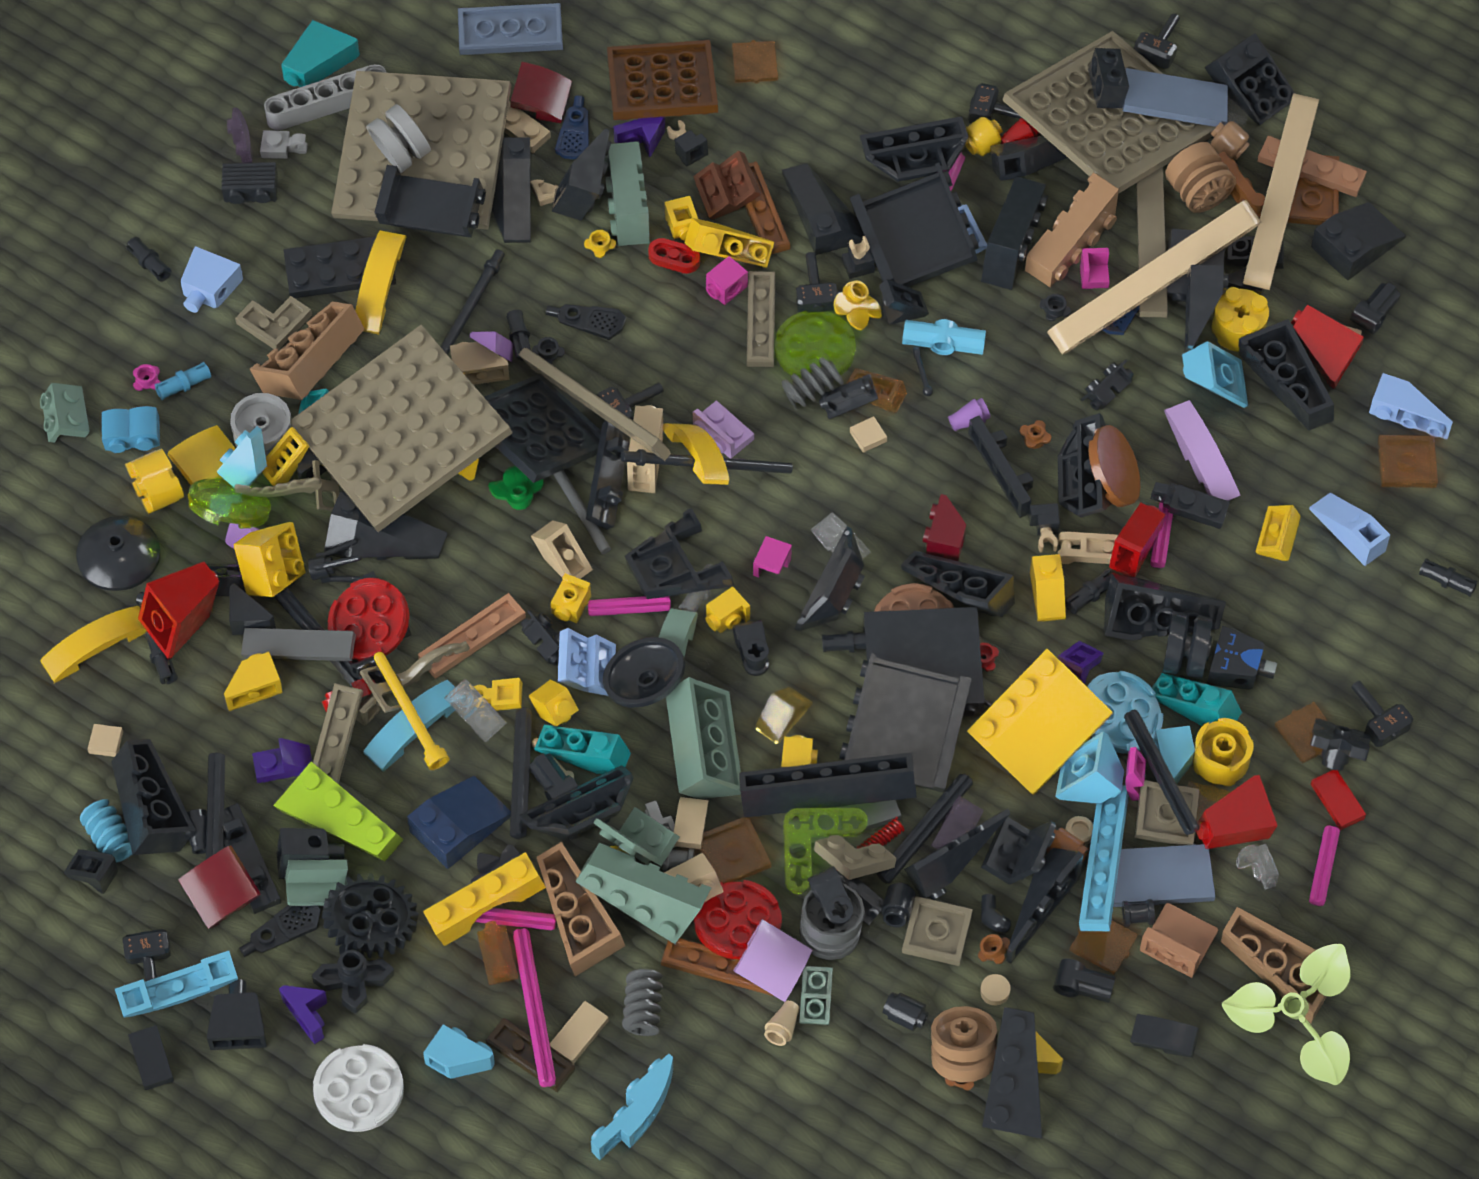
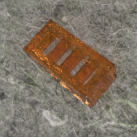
[847,368,907,413]

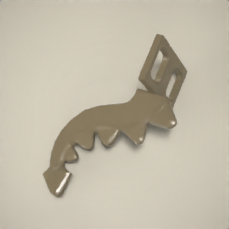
[234,460,339,511]
[359,641,470,713]

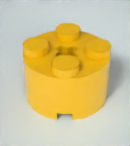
[1211,287,1269,352]
[125,449,184,514]
[1193,718,1254,787]

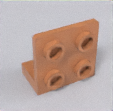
[1140,903,1218,978]

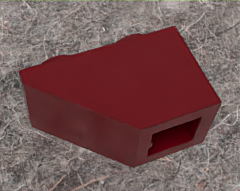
[923,494,967,562]

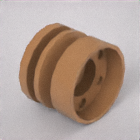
[1165,142,1236,213]

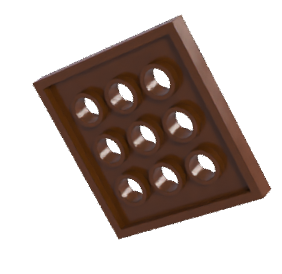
[607,40,718,120]

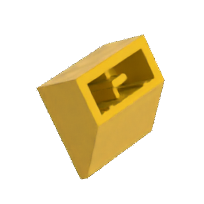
[233,522,306,597]

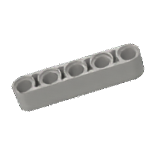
[264,64,386,130]

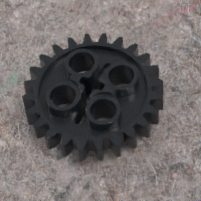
[322,873,419,958]

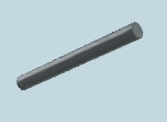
[553,470,611,554]

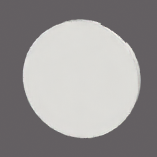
[313,1044,404,1132]

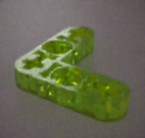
[783,808,868,894]

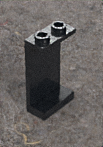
[374,165,486,238]

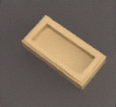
[550,1001,609,1064]

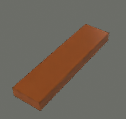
[745,161,790,254]
[661,938,774,996]

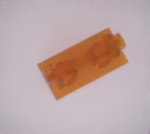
[477,921,518,985]

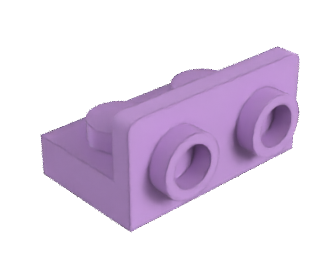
[693,400,754,458]

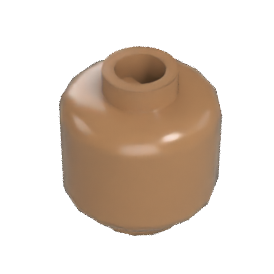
[1210,121,1250,160]

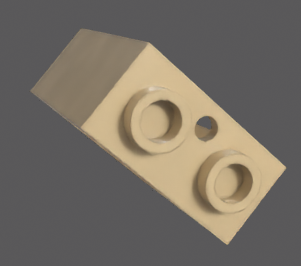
[627,405,663,493]

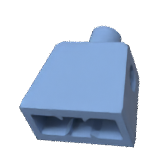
[181,246,243,313]

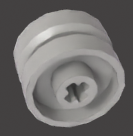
[366,104,431,173]
[230,393,294,456]

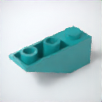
[1152,673,1242,726]
[534,725,631,774]

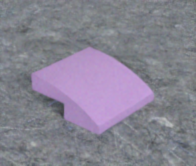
[733,919,812,1002]

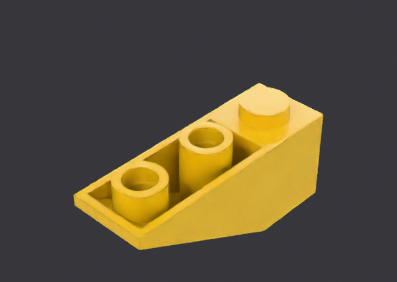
[685,218,774,267]

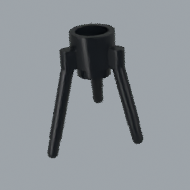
[308,539,377,584]

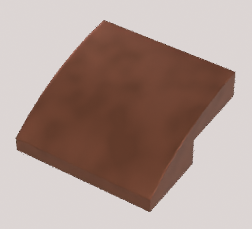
[693,150,761,219]

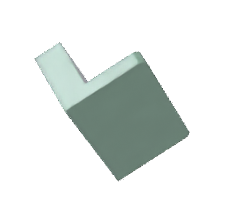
[285,860,348,906]

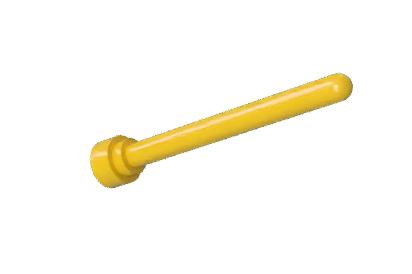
[374,652,450,770]

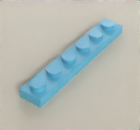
[1079,785,1129,931]

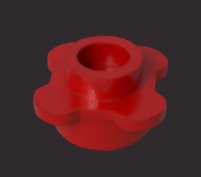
[980,643,999,672]

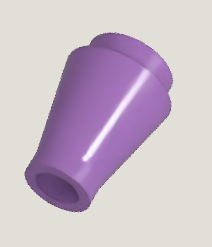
[948,398,991,431]

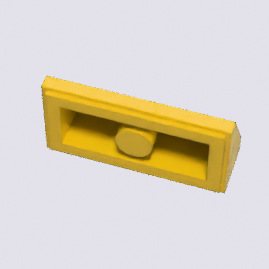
[1256,505,1301,561]

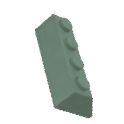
[666,677,741,799]

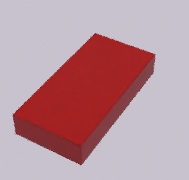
[1310,770,1366,830]

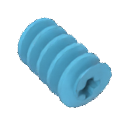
[80,799,133,862]

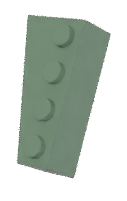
[604,142,650,246]
[575,843,711,944]

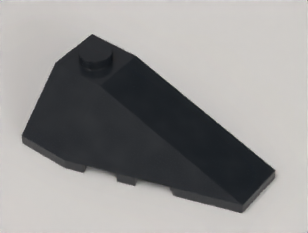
[492,137,531,243]
[782,163,864,255]
[324,491,448,560]
[901,551,1015,617]

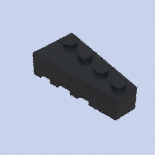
[981,176,1048,290]
[111,739,196,855]
[982,1007,1042,1139]

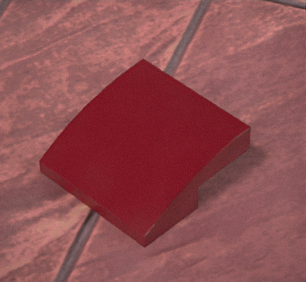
[510,62,572,124]
[178,845,261,929]

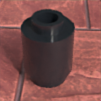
[881,882,916,927]
[882,992,929,1031]

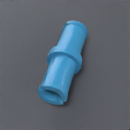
[155,362,211,400]

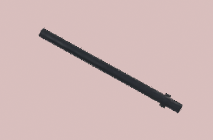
[440,249,505,355]
[621,449,793,474]

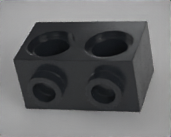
[1088,48,1129,109]

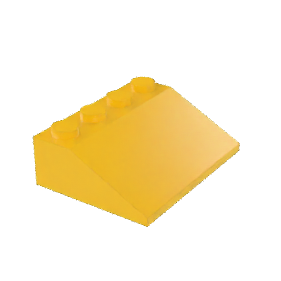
[967,649,1113,796]

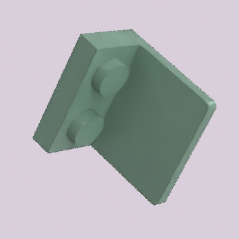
[594,807,680,866]

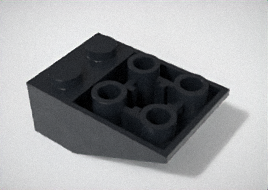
[1204,33,1295,125]
[552,128,611,221]

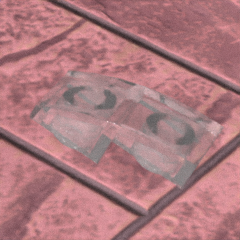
[811,512,871,559]
[444,679,506,742]

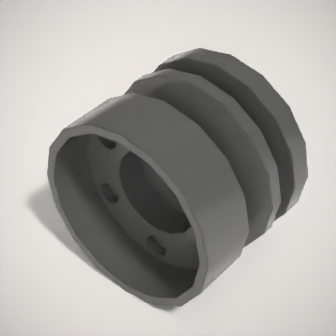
[799,884,864,960]

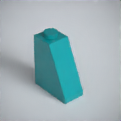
[281,20,360,87]

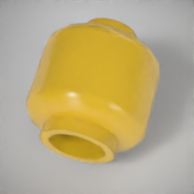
[965,117,1003,156]

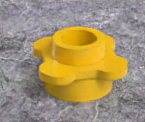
[584,230,616,258]

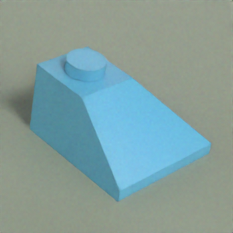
[1182,341,1248,408]
[1055,731,1124,804]

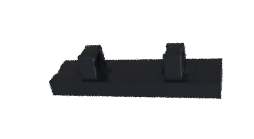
[968,416,1034,518]
[586,421,630,530]
[223,803,281,914]

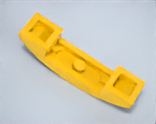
[355,230,406,335]
[663,423,729,485]
[40,606,146,683]

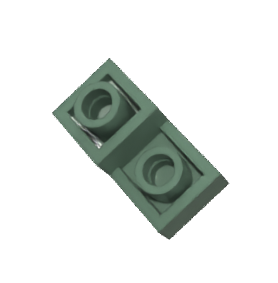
[659,609,698,657]
[799,966,833,1025]

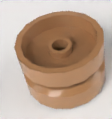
[931,1006,997,1082]

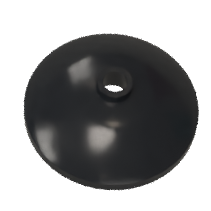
[76,516,161,591]
[603,637,685,708]

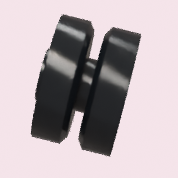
[1163,611,1213,679]

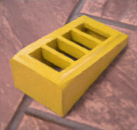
[262,427,309,486]

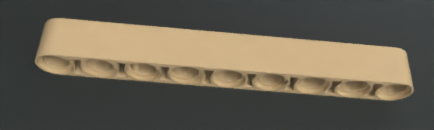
[1243,93,1319,290]
[1047,200,1261,355]

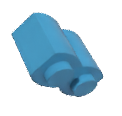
[102,406,160,453]

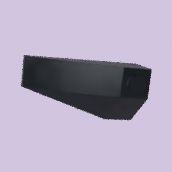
[1104,573,1226,640]
[904,809,1011,900]
[1006,848,1083,964]

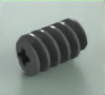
[782,357,844,411]
[622,969,663,1036]

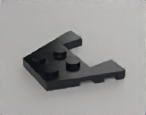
[625,508,734,599]

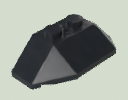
[860,116,968,182]
[1058,413,1112,518]
[794,526,865,631]
[520,765,633,841]

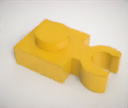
[472,678,523,711]

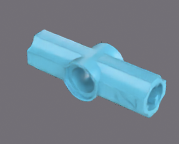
[902,319,986,355]

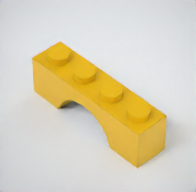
[423,852,546,946]

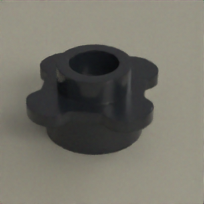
[1040,294,1071,321]
[532,337,565,364]

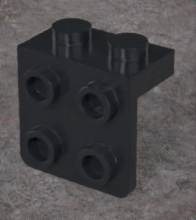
[981,817,1056,885]

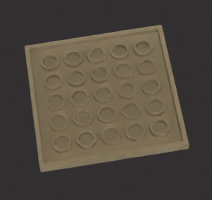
[1003,31,1216,194]
[331,71,511,229]
[291,325,512,532]

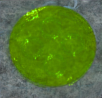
[775,311,856,378]
[188,478,271,529]

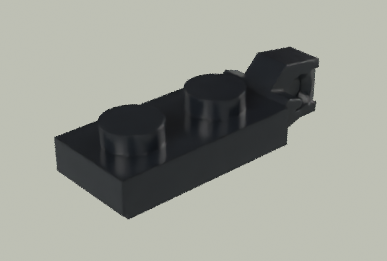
[1150,482,1230,529]

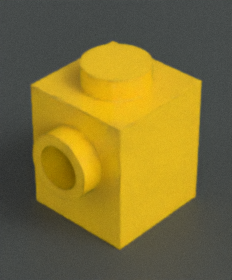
[529,679,579,726]
[781,735,818,768]

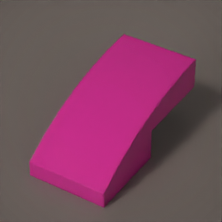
[1125,747,1146,801]

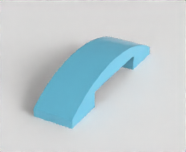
[364,680,467,772]
[115,951,238,1018]

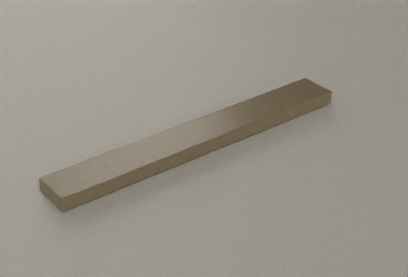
[1136,167,1167,318]
[518,348,671,461]

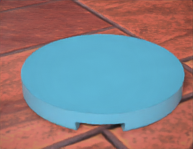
[1087,671,1163,754]

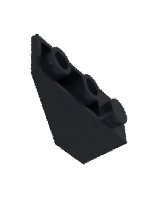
[990,136,1068,181]

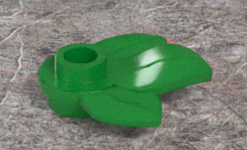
[488,465,544,510]

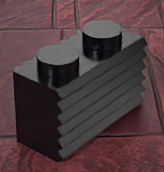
[222,162,278,204]

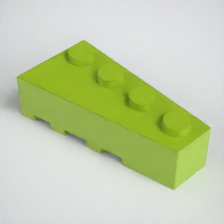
[273,762,404,862]

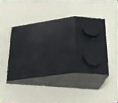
[1311,202,1406,280]
[1184,265,1228,353]

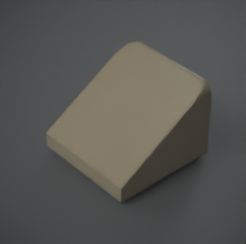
[356,693,382,726]

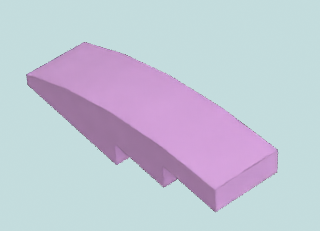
[1164,400,1240,501]

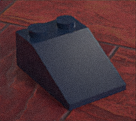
[407,776,511,869]

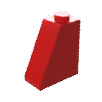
[1291,305,1364,389]
[1109,502,1166,577]
[1197,775,1278,849]

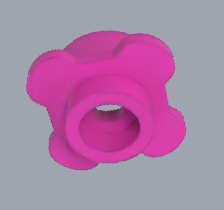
[133,364,160,391]

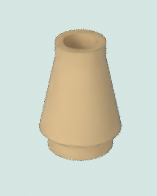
[764,1000,800,1046]

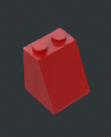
[138,562,219,659]

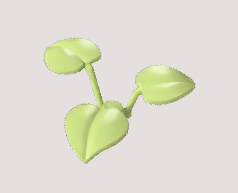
[1222,944,1351,1085]

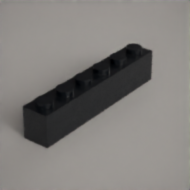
[739,752,917,818]

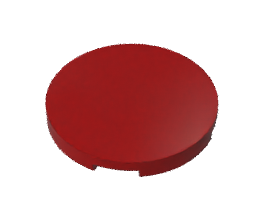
[328,578,409,661]
[694,880,782,959]

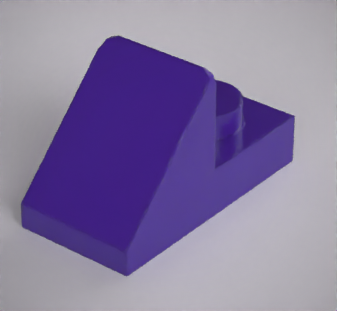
[614,117,665,157]
[1057,641,1104,684]
[252,738,312,783]
[279,985,327,1044]

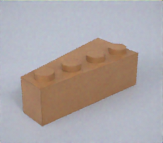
[1025,172,1119,287]
[250,302,364,400]
[537,842,625,977]
[1221,907,1327,1023]

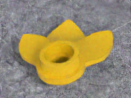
[834,280,882,331]

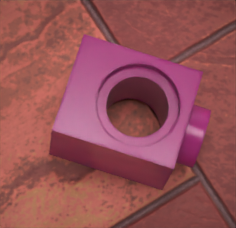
[706,256,748,305]

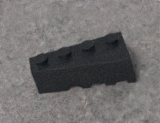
[1239,319,1334,431]

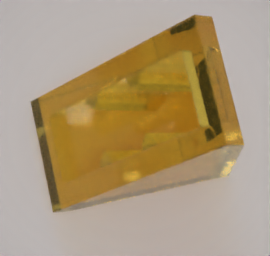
[755,687,812,745]

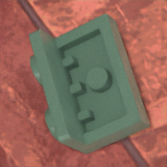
[40,383,90,442]

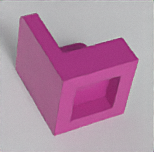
[1080,248,1109,289]
[753,536,792,578]

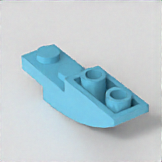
[591,1054,673,1160]

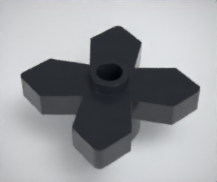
[1310,718,1371,770]
[312,943,394,1013]

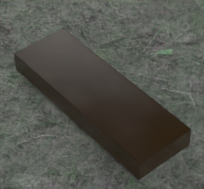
[486,1018,575,1093]

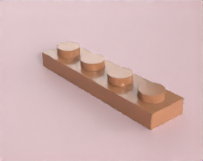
[1257,136,1367,197]
[418,593,526,679]

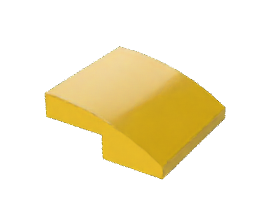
[167,425,236,493]

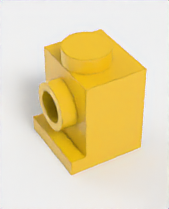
[664,196,698,241]
[551,573,591,623]
[705,586,750,634]

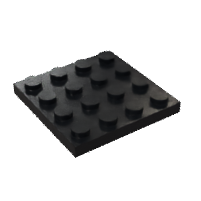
[484,374,601,483]

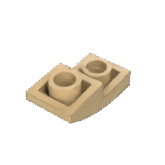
[674,797,709,849]

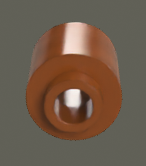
[1046,827,1089,863]

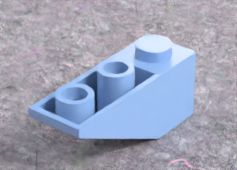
[1369,373,1453,439]
[1309,493,1390,566]

